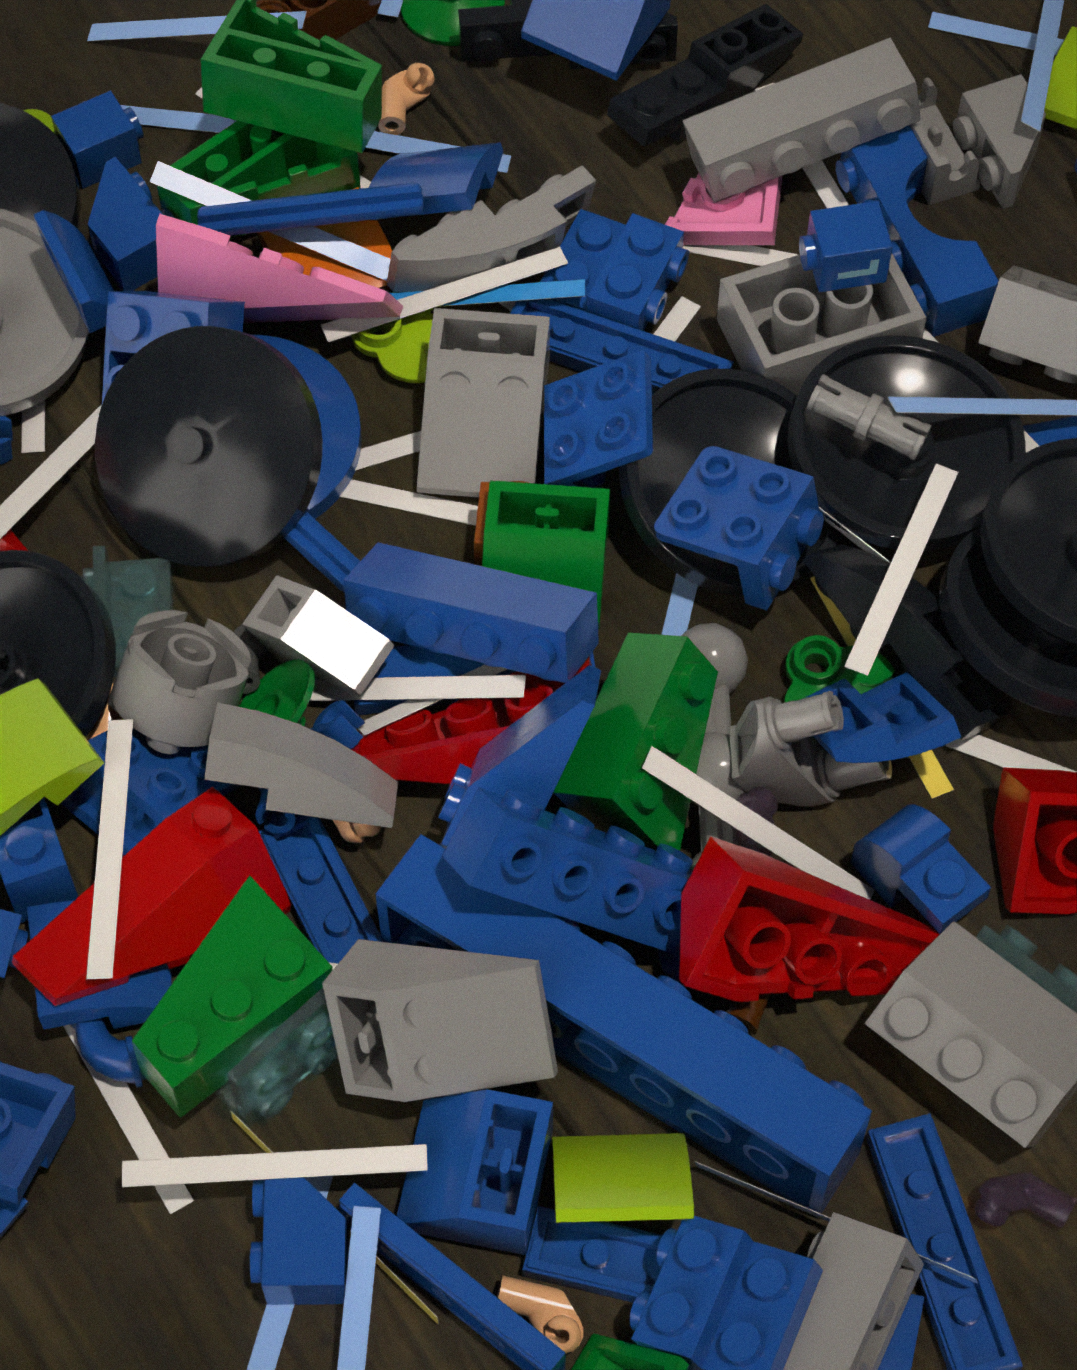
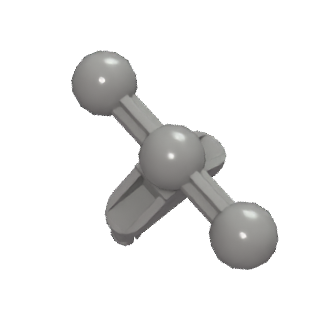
[681,623,892,871]

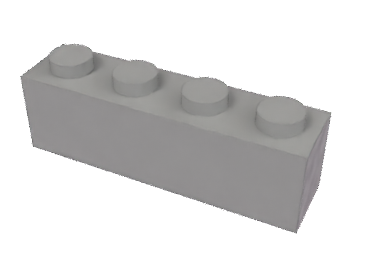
[682,37,921,202]
[783,1212,924,1370]

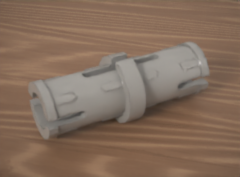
[806,374,932,460]

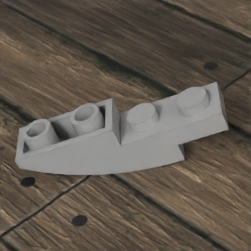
[387,165,596,292]

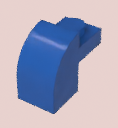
[850,804,991,934]

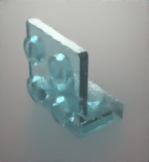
[214,988,338,1128]

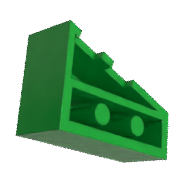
[201,0,382,153]
[157,121,361,240]
[553,633,718,851]
[132,875,333,1118]

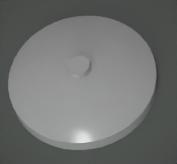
[0,209,89,416]

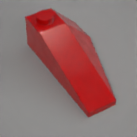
[351,656,597,784]
[993,767,1077,914]
[12,787,292,1006]
[679,836,940,1002]

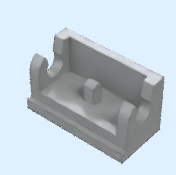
[910,78,980,205]

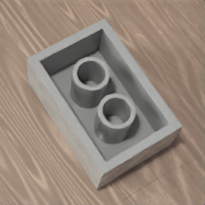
[717,253,927,395]

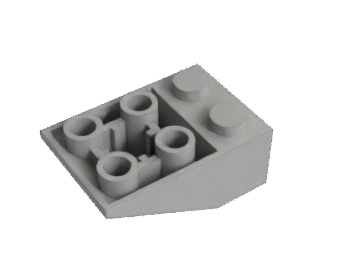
[417,308,550,497]
[322,939,558,1102]

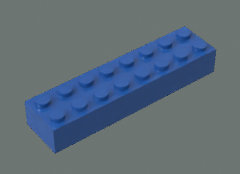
[375,834,872,1219]

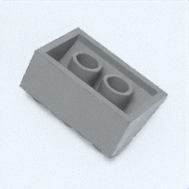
[978,265,1077,383]
[865,921,1077,1148]

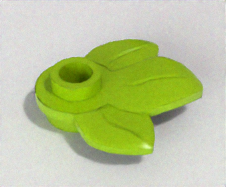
[351,292,433,383]

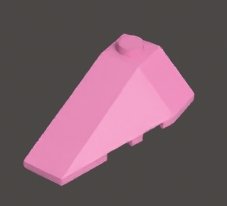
[156,214,403,324]

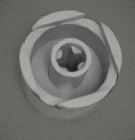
[109,610,251,754]

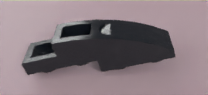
[458,0,678,70]
[607,4,804,147]
[803,544,1007,741]

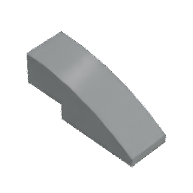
[204,702,398,828]

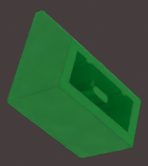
[482,480,610,629]

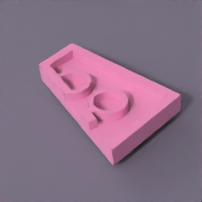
[665,173,783,245]

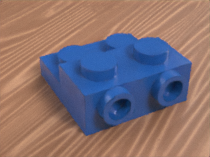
[540,209,689,331]
[0,1061,76,1204]
[630,1216,823,1370]

